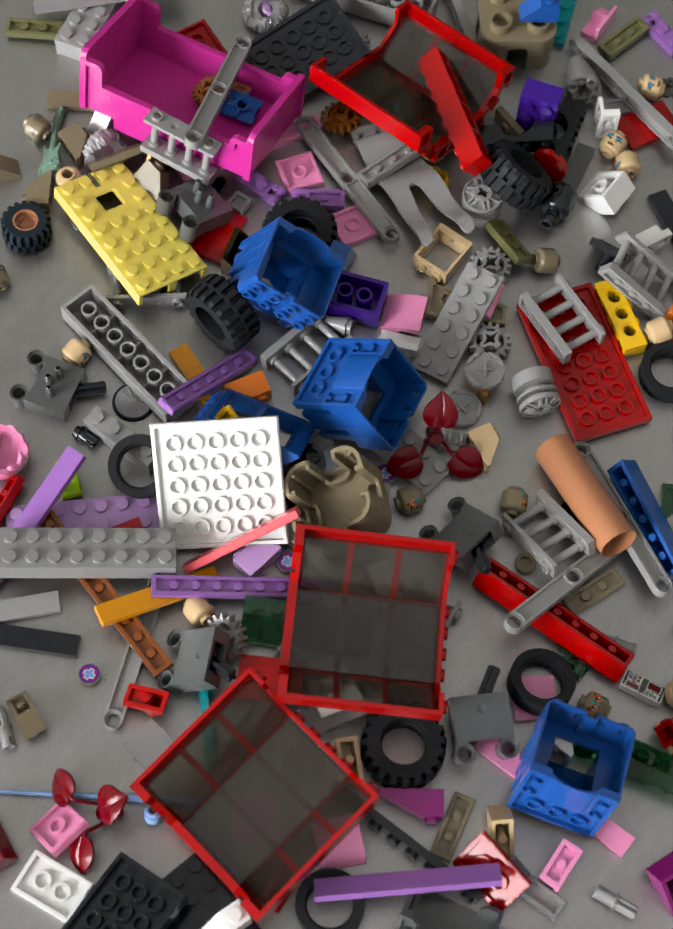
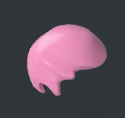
[0,424,30,480]

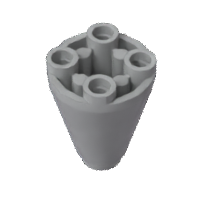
[564,55,602,105]

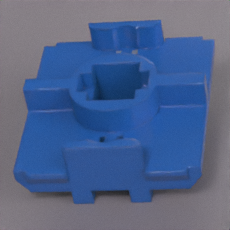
[221,89,263,125]

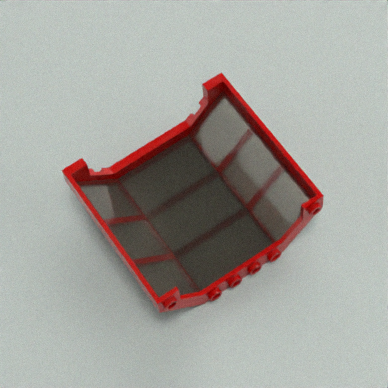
[309,0,515,163]
[276,523,459,721]
[129,667,382,924]

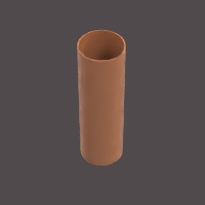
[535,434,637,557]

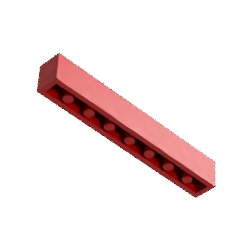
[418,46,493,177]
[472,557,635,683]

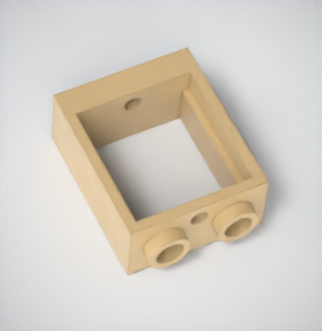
[412,223,473,286]

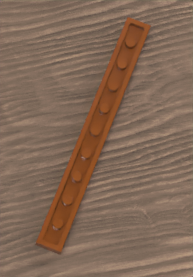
[39,510,174,678]

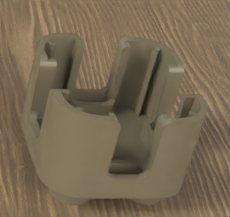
[476,0,557,70]
[284,445,392,556]

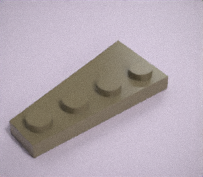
[425,280,507,328]

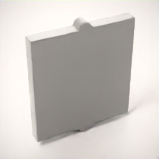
[123,718,174,769]

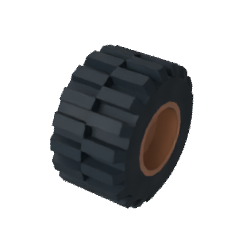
[1,201,52,255]

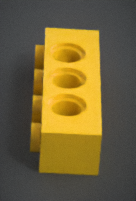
[593,280,648,358]

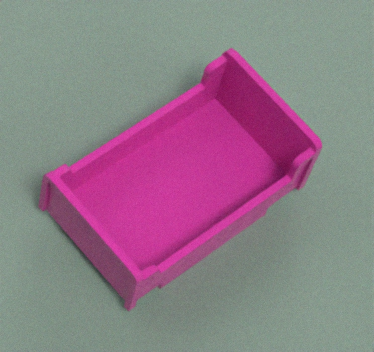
[79,0,307,182]

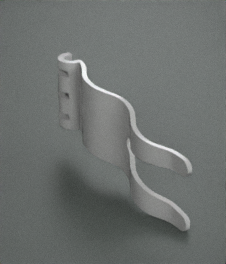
[351,114,475,246]

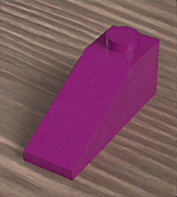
[377,787,444,825]

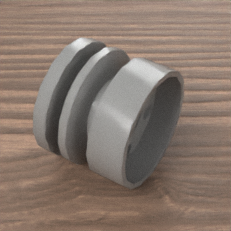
[460,177,502,230]
[510,366,561,417]

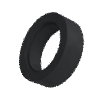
[638,341,673,403]
[108,434,156,499]
[507,648,576,716]
[295,868,365,929]

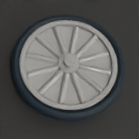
[112,384,152,422]

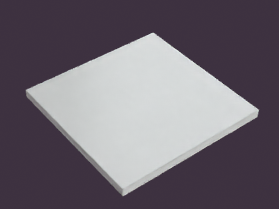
[150,415,289,550]

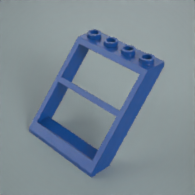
[193,388,316,465]

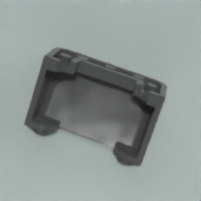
[394,892,504,929]

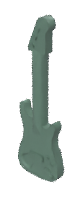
[38,106,66,177]

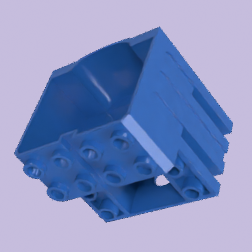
[228,217,346,330]
[292,338,427,451]
[506,699,636,838]

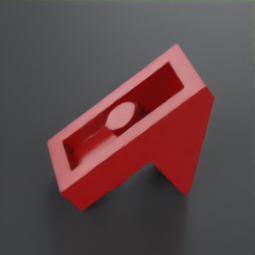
[122,683,171,717]

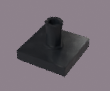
[589,237,632,270]

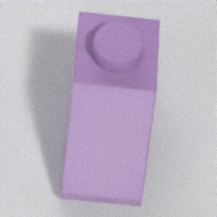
[233,545,282,577]

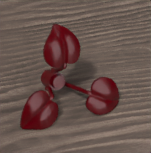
[386,391,483,479]
[52,768,129,875]

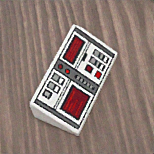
[618,669,666,708]

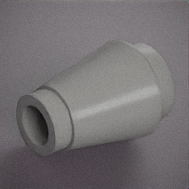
[325,316,356,336]

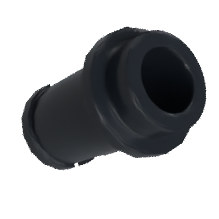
[72,425,100,450]

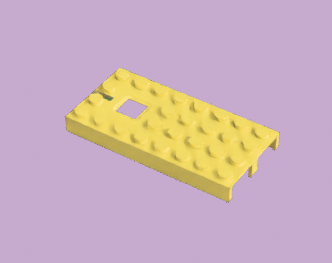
[54,161,207,306]

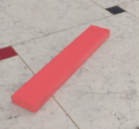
[182,505,301,574]

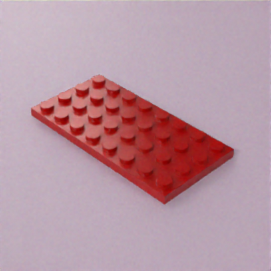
[516,282,653,442]

